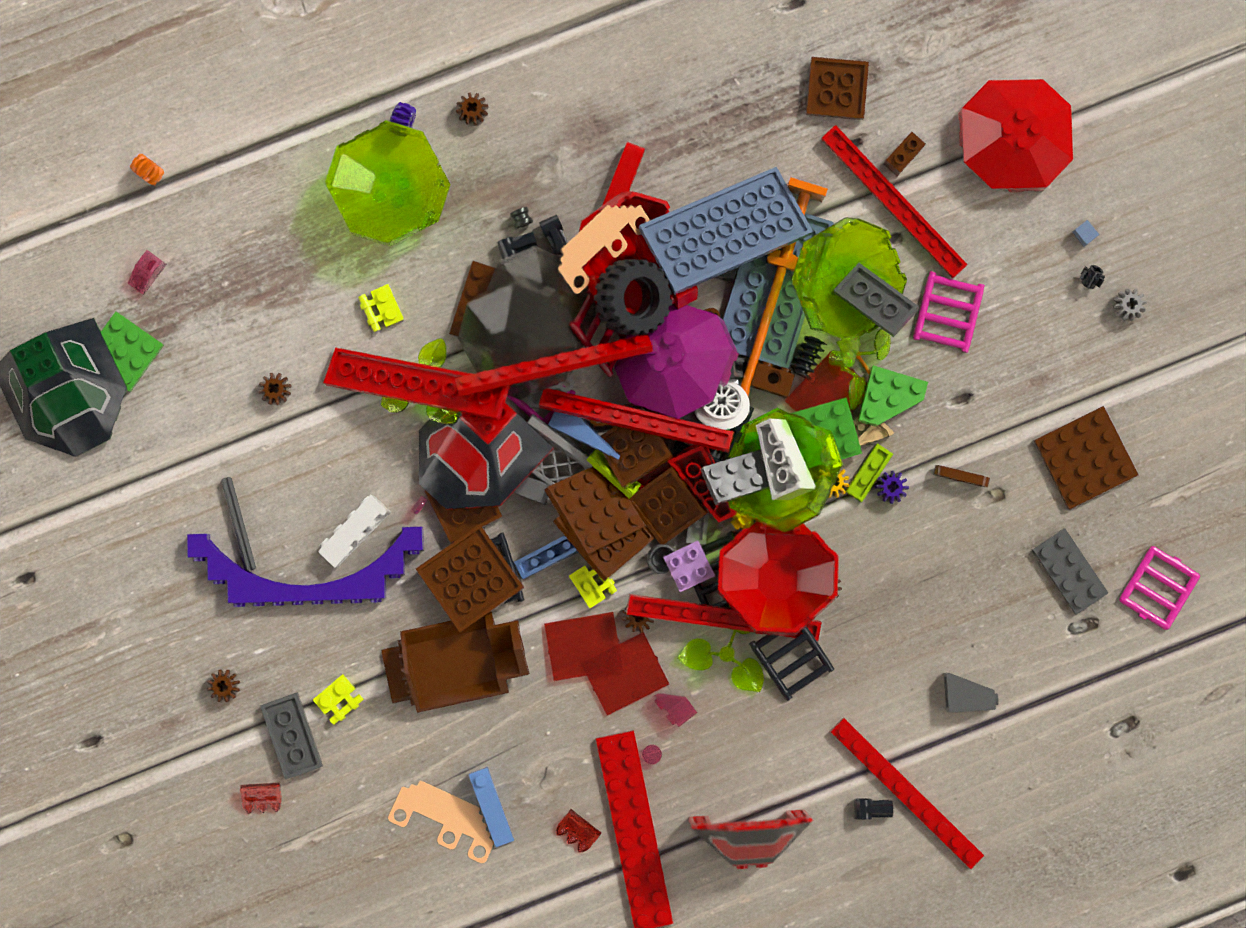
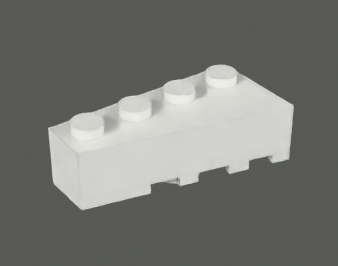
[756,419,817,500]
[318,495,391,568]

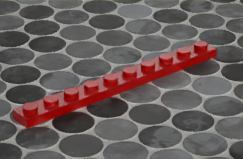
[821,125,968,279]
[454,334,653,397]
[539,387,733,452]
[626,594,822,641]
[830,718,985,869]

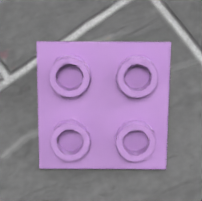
[663,541,715,592]

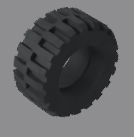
[594,260,672,335]

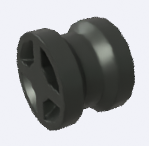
[510,207,533,229]

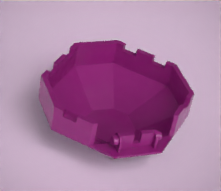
[614,304,739,419]

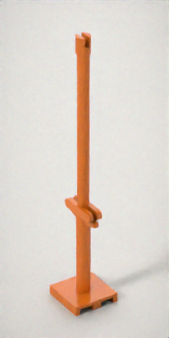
[736,177,828,400]

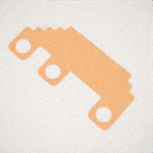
[558,205,650,294]
[388,781,494,863]

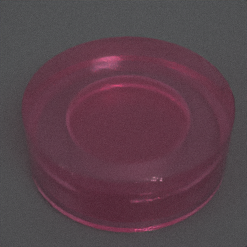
[411,495,427,515]
[642,744,662,764]

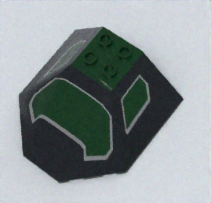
[0,318,127,457]

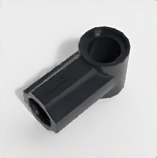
[539,214,568,256]
[497,232,538,261]
[854,798,894,820]

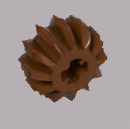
[456,92,489,126]
[258,373,292,405]
[622,610,654,633]
[207,669,241,702]

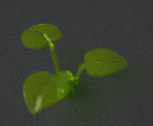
[829,329,891,410]
[381,338,456,424]
[678,607,764,692]

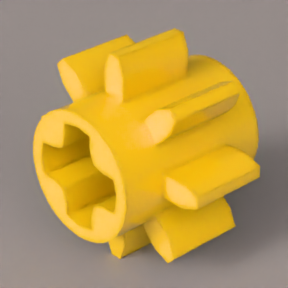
[730,507,755,530]

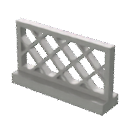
[527,414,592,485]

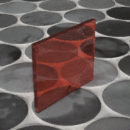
[785,350,867,414]
[544,612,623,681]
[581,632,669,716]

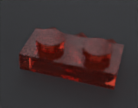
[240,782,282,814]
[556,809,602,852]

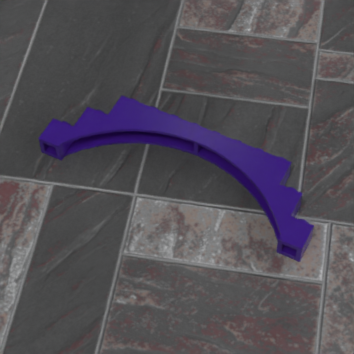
[187,527,424,607]

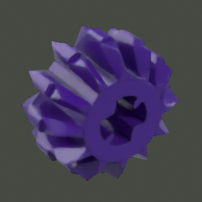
[389,102,416,136]
[875,471,909,504]

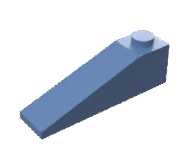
[548,412,620,459]
[514,536,579,579]
[469,767,514,847]

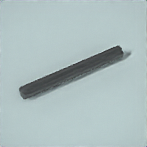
[221,477,256,571]

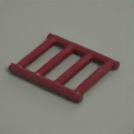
[569,289,627,377]

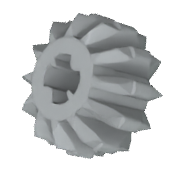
[1113,288,1147,321]

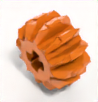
[130,154,164,185]

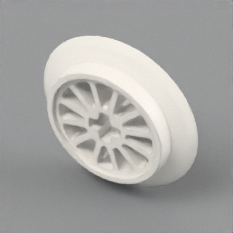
[694,381,750,430]

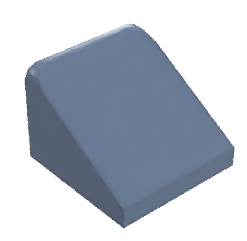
[1072,220,1099,247]

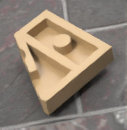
[853,416,894,446]

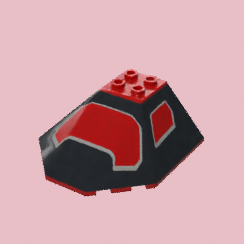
[419,403,554,510]
[689,809,812,869]

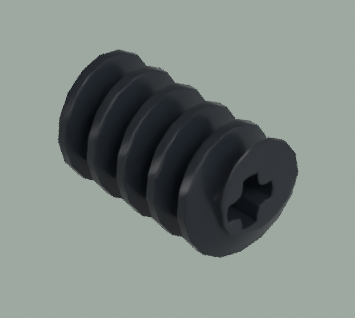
[790,336,827,380]

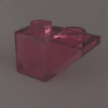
[128,250,167,295]
[654,692,697,727]

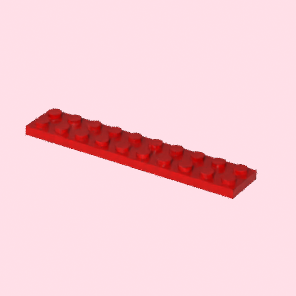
[323,347,511,420]
[596,730,674,928]

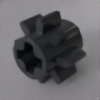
[1080,265,1105,289]

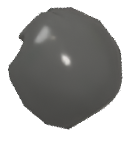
[647,544,675,574]

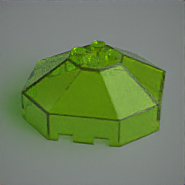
[325,120,451,247]
[792,217,907,343]
[728,408,843,532]

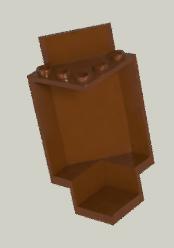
[381,612,530,713]

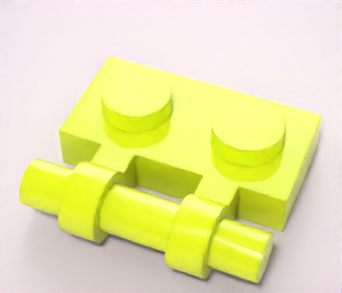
[358,284,404,332]
[569,566,617,608]
[313,674,364,725]

